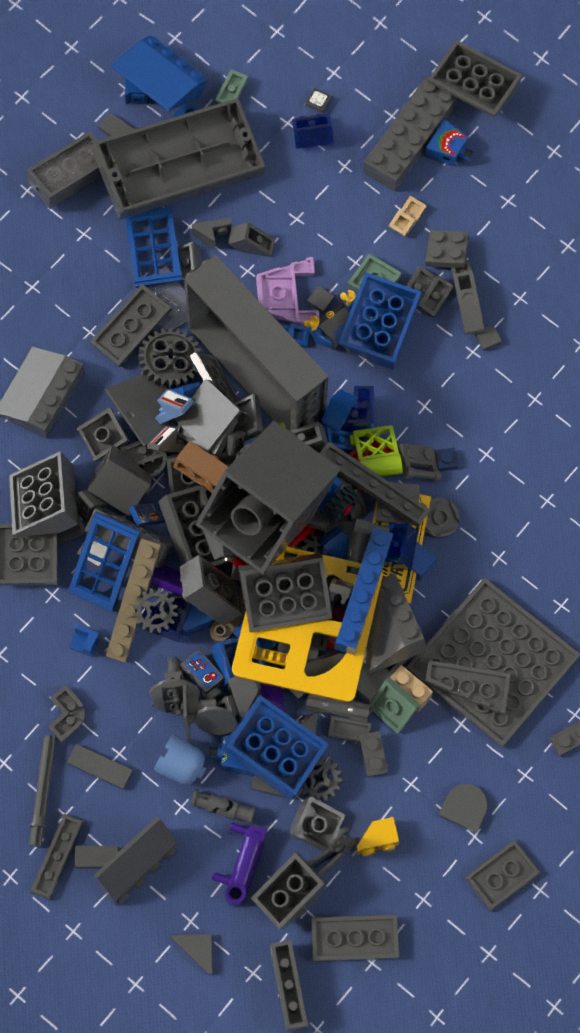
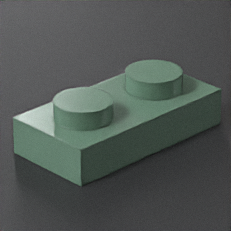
[215,69,248,104]

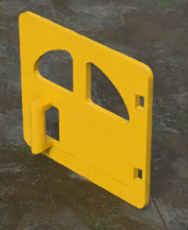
[232,547,383,702]

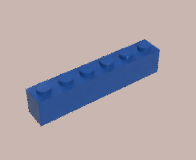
[335,528,393,655]

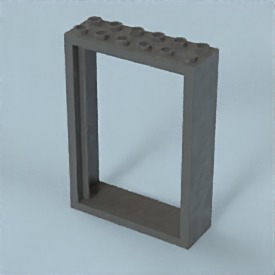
[184,255,329,431]

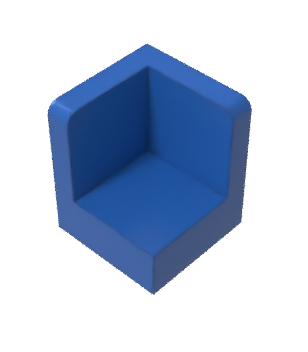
[69,624,100,657]

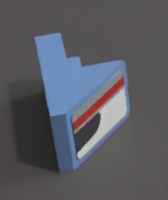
[155,389,194,424]

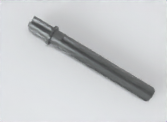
[29,735,56,848]

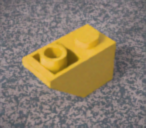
[356,817,399,856]

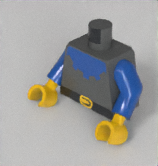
[304,290,356,353]

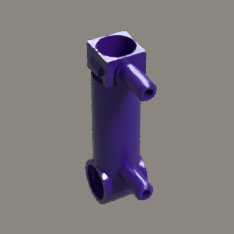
[212,823,267,907]

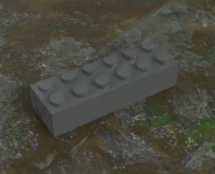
[363,76,458,191]

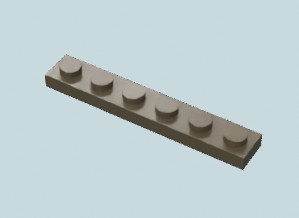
[106,538,162,662]

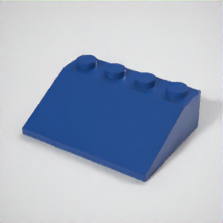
[111,35,208,111]
[338,272,421,370]
[220,695,328,799]

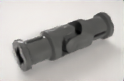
[190,789,256,825]

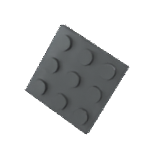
[0,524,57,586]

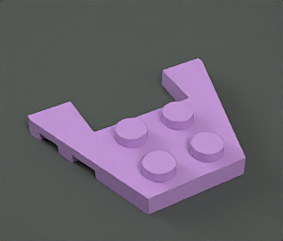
[256,257,320,326]

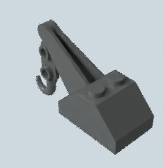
[251,827,357,929]

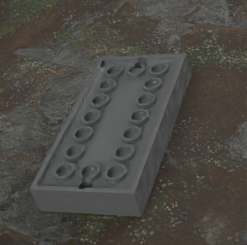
[92,98,266,220]

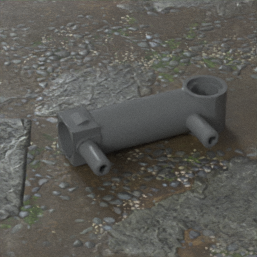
[345,518,390,598]

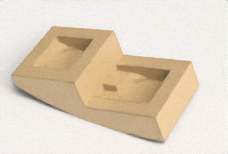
[389,196,427,236]

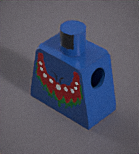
[425,119,474,166]

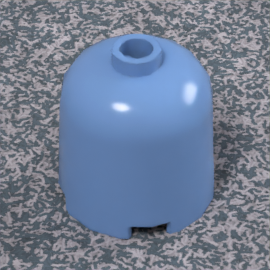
[153,734,206,785]

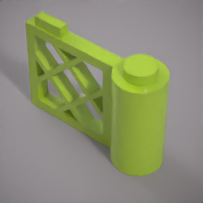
[350,425,403,477]

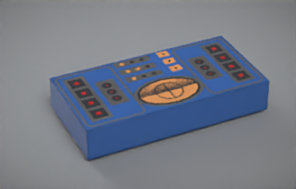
[129,502,166,526]

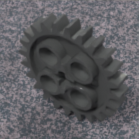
[138,327,202,389]

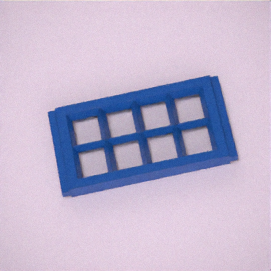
[126,207,182,288]
[68,512,141,612]

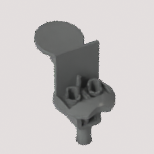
[149,657,237,742]

